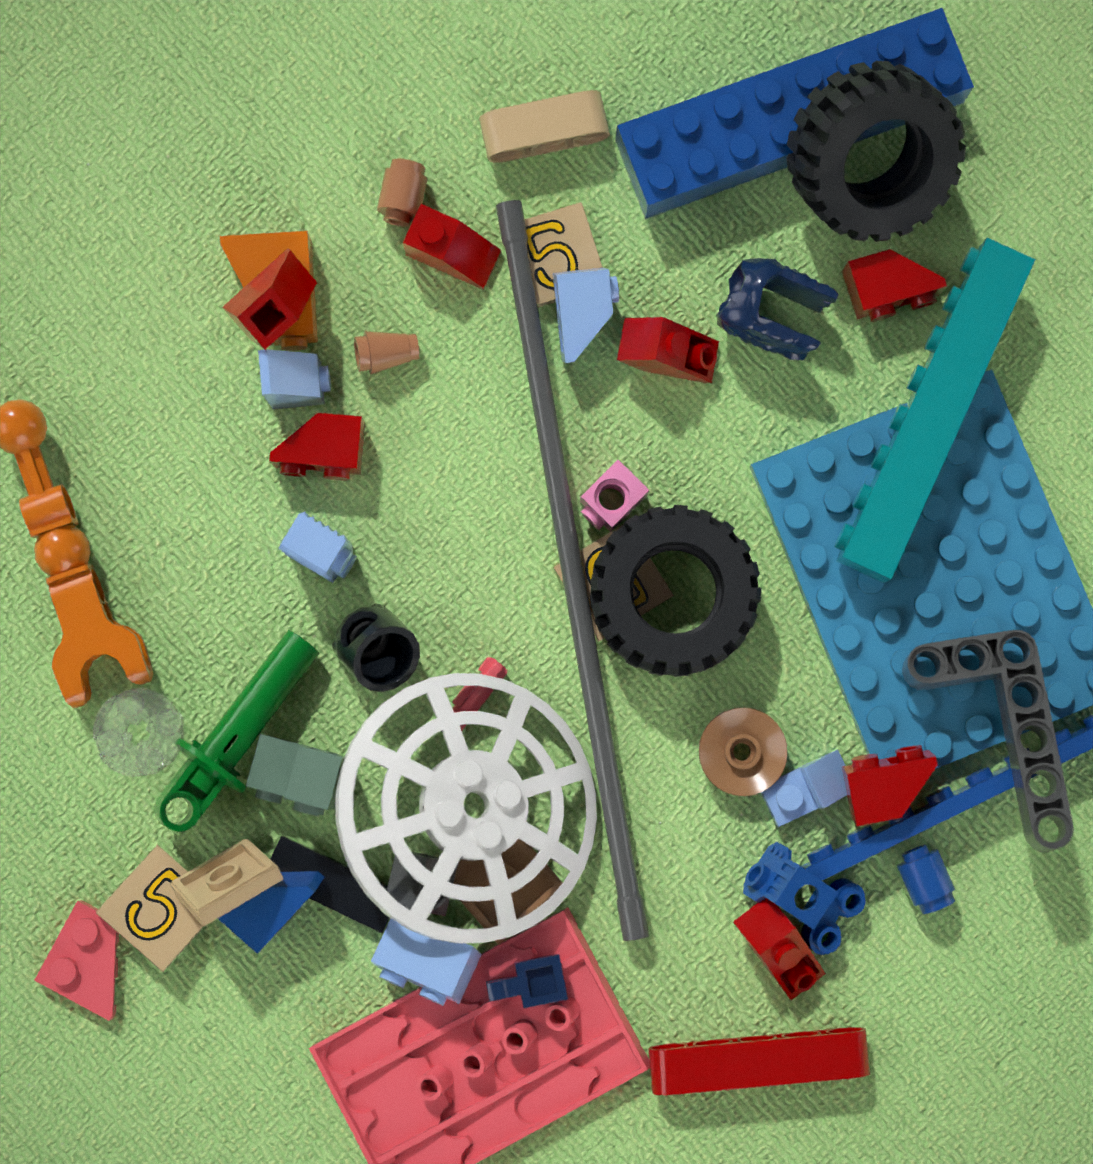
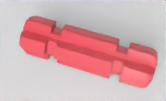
[452,657,507,731]

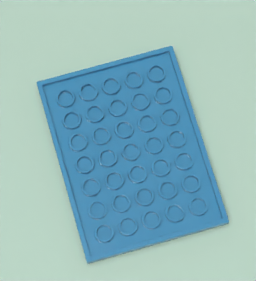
[750,369,1093,769]

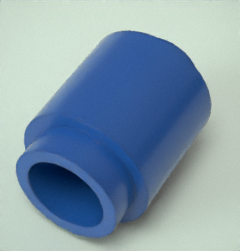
[897,844,955,914]

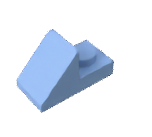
[761,749,847,827]

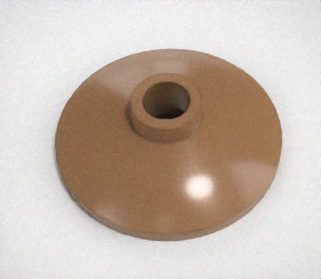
[699,707,787,796]

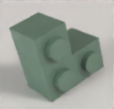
[246,734,345,816]

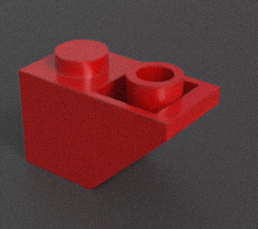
[222,248,317,350]
[842,249,947,322]
[617,317,720,383]
[269,413,365,480]
[842,745,937,826]
[733,898,826,1000]

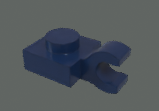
[486,954,568,1008]

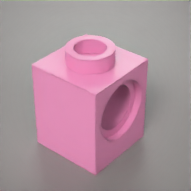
[580,460,649,532]

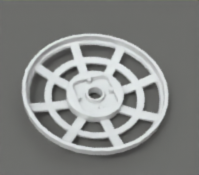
[335,673,597,944]

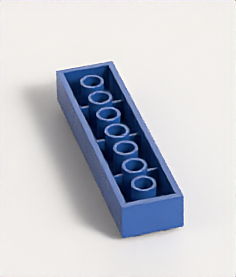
[615,8,974,219]

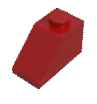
[403,204,502,290]

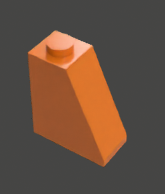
[220,231,318,351]

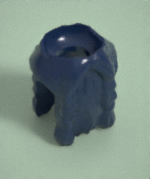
[716,258,838,361]

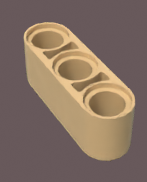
[479,90,610,163]

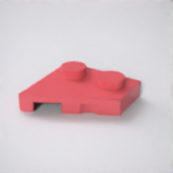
[34,900,119,1021]

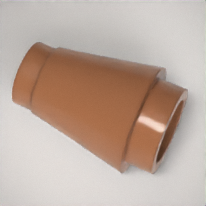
[354,331,419,375]

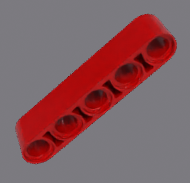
[648,1027,870,1095]

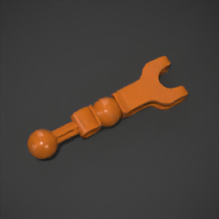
[0,399,153,708]

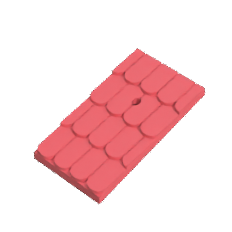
[309,907,650,1164]

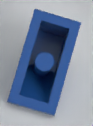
[218,871,325,954]

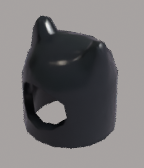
[332,604,420,692]

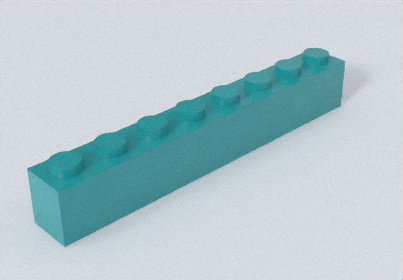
[834,237,1036,583]

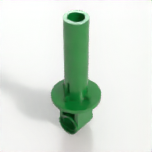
[154,630,320,832]

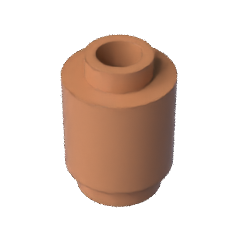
[377,159,428,227]

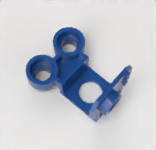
[743,842,866,955]

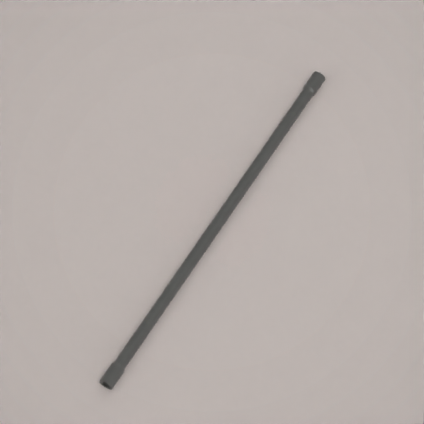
[496,200,649,941]

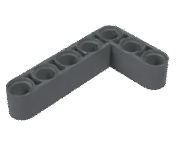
[902,630,1073,852]

